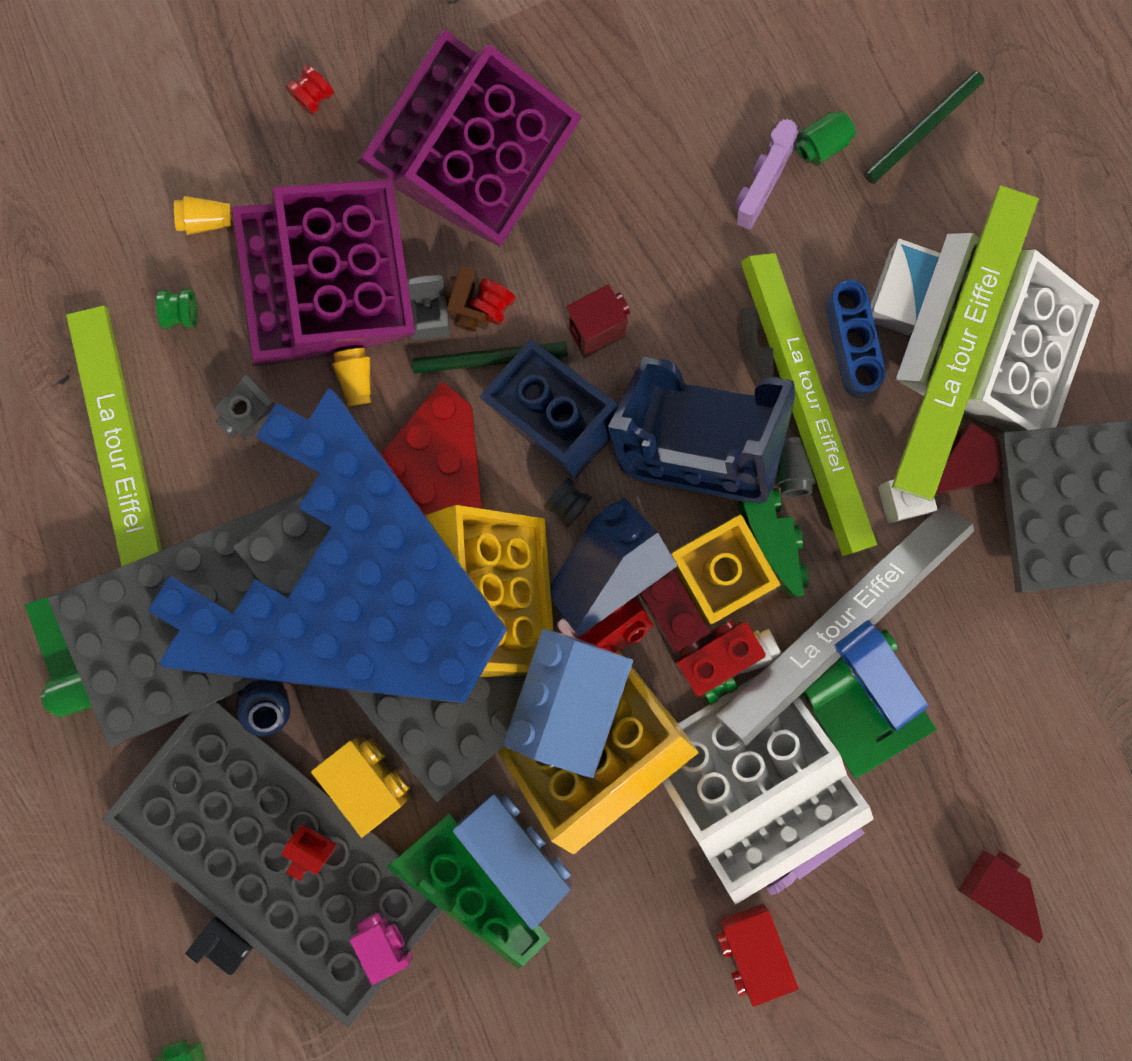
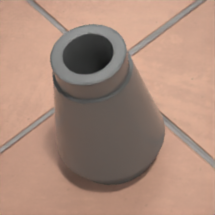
[776,437,816,498]

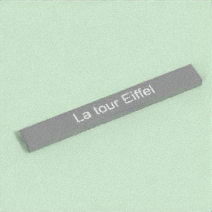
[716,504,974,745]

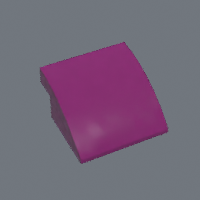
[357,29,582,246]
[232,180,415,366]

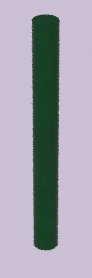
[864,71,985,184]
[412,341,568,374]

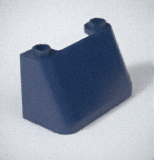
[608,357,795,504]

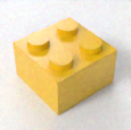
[670,514,781,625]
[311,735,411,838]

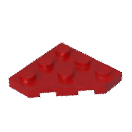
[381,381,482,515]

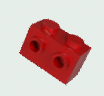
[716,903,799,1007]

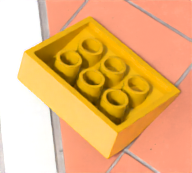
[425,505,553,677]
[497,650,699,855]

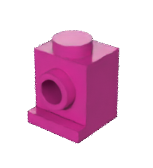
[350,913,414,985]

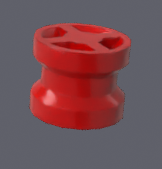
[285,65,335,115]
[467,278,516,325]

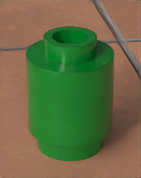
[796,110,856,166]

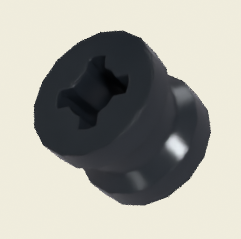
[544,477,593,527]

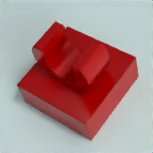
[281,824,337,881]

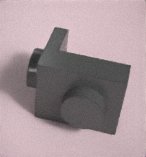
[407,275,451,341]

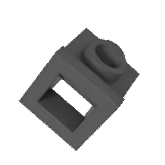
[214,374,276,440]

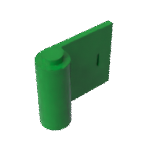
[24,593,92,718]
[802,628,937,779]

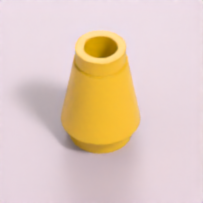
[174,196,232,235]
[332,348,371,407]

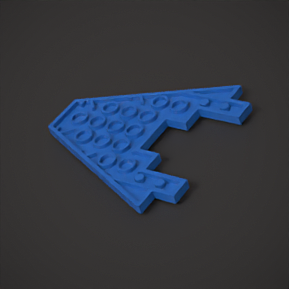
[148,388,507,703]

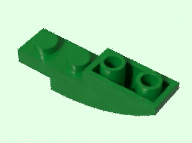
[737,488,809,598]

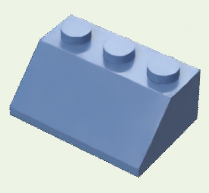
[503,629,633,778]
[453,790,572,930]

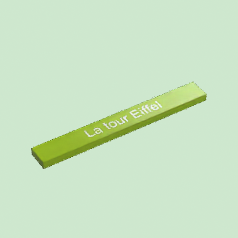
[891,185,1039,501]
[740,253,877,556]
[66,305,162,567]

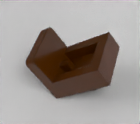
[445,266,488,332]

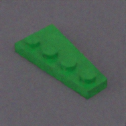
[386,813,550,969]

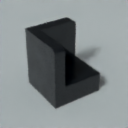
[185,916,253,975]

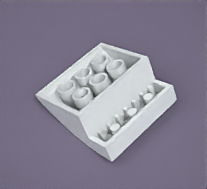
[896,233,1100,432]
[662,675,874,905]

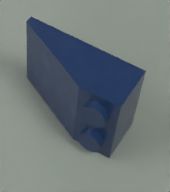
[479,339,618,480]
[550,497,678,637]

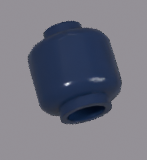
[236,680,291,736]

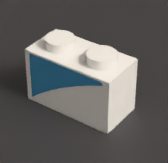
[870,239,941,336]

